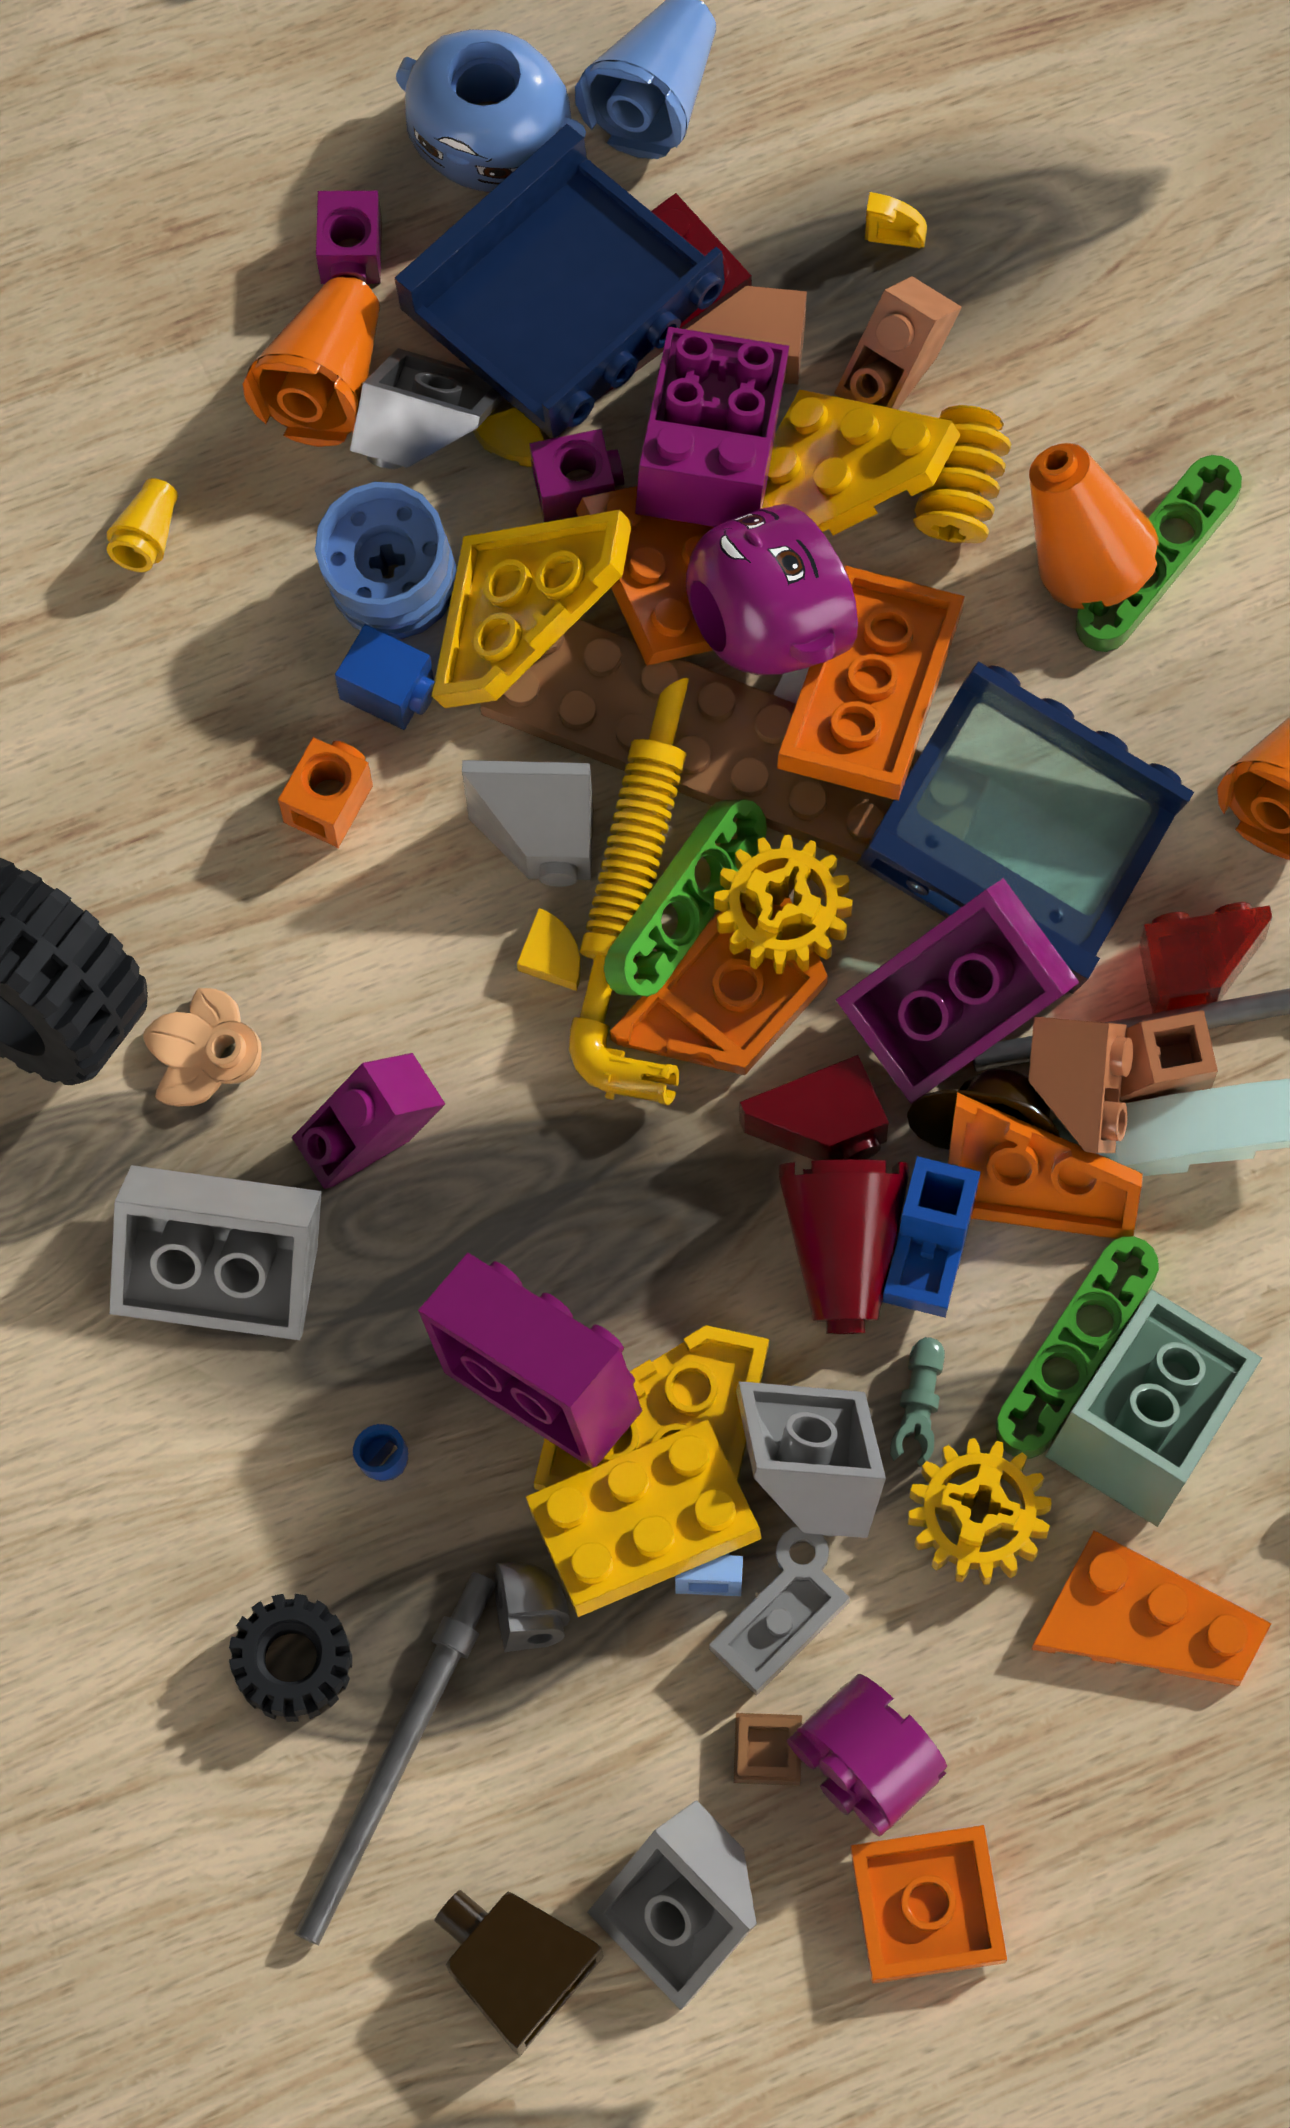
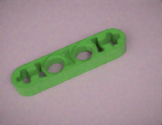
[1076,455,1242,652]
[604,799,767,997]
[996,1236,1159,1459]

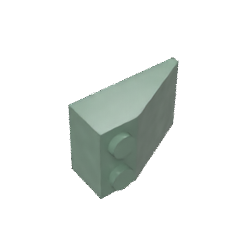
[1045,1289,1262,1527]

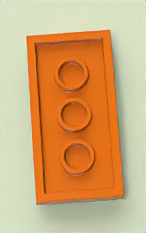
[777,566,965,801]

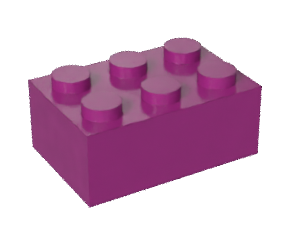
[836,878,1079,1104]
[418,1253,642,1468]

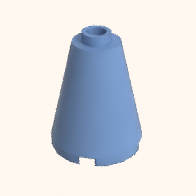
[575,0,716,159]

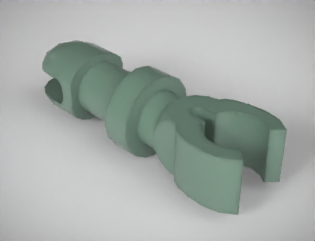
[890,1337,945,1467]

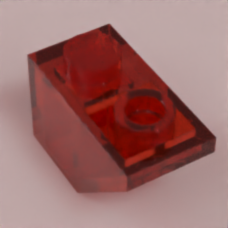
[1139,902,1272,1013]

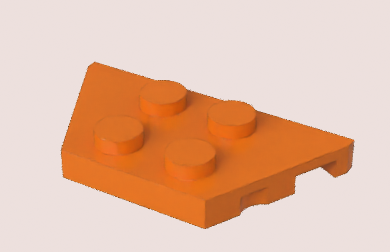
[610,870,828,1075]

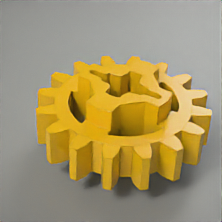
[714,834,853,974]
[907,1438,1052,1585]

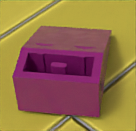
[635,327,789,527]

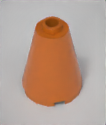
[242,277,380,447]
[1029,443,1159,609]
[1217,717,1290,860]

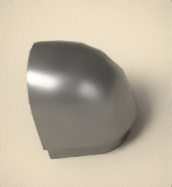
[495,1562,570,1652]

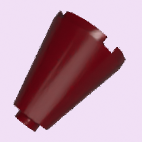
[779,1159,909,1334]

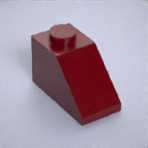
[739,1055,889,1160]

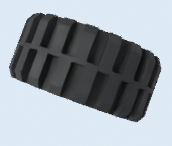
[0,858,148,1085]

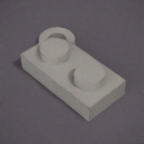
[709,1527,850,1696]

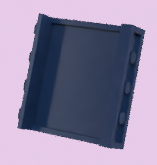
[394,124,725,439]

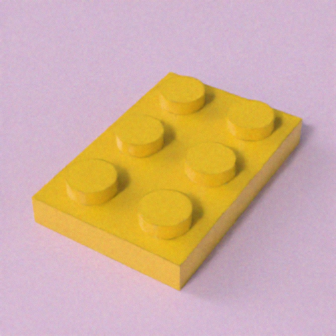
[525,1419,762,1617]

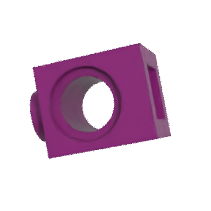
[316,190,382,284]
[529,429,625,522]

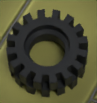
[229,1594,352,1722]

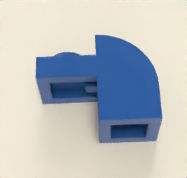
[882,1156,980,1318]

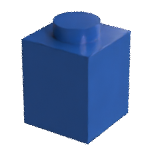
[335,624,435,731]

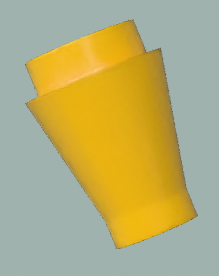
[106,478,178,572]

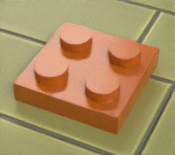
[850,1825,1007,1984]

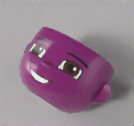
[686,504,858,675]

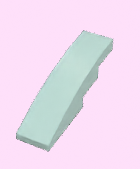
[1053,1079,1290,1176]

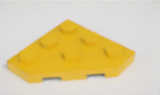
[762,389,960,536]
[432,510,632,708]
[534,1325,769,1490]

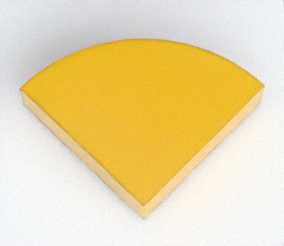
[865,192,927,248]
[473,407,544,467]
[517,908,581,991]

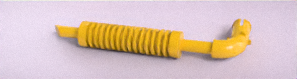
[569,678,689,1105]

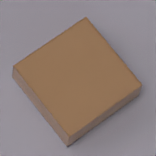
[734,1713,802,1786]

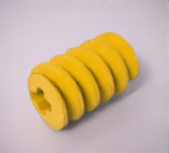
[913,405,1012,543]

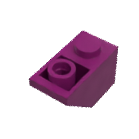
[291,1053,445,1189]

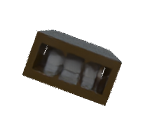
[434,1890,603,2056]

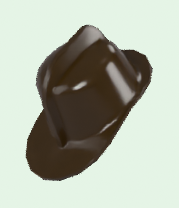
[907,1068,1060,1150]

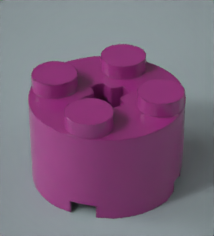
[787,1674,947,1837]

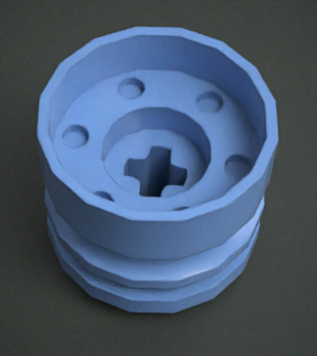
[315,481,457,640]

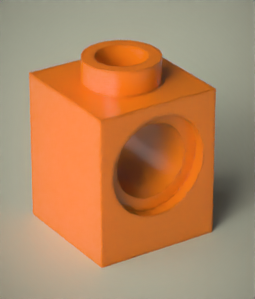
[278,737,373,848]

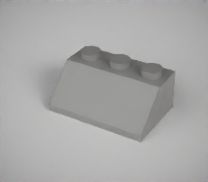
[109,1165,321,1340]

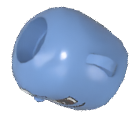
[396,29,586,192]

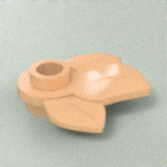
[143,988,262,1107]

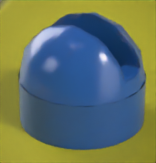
[353,1424,408,1482]

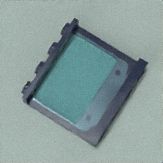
[856,661,1194,994]

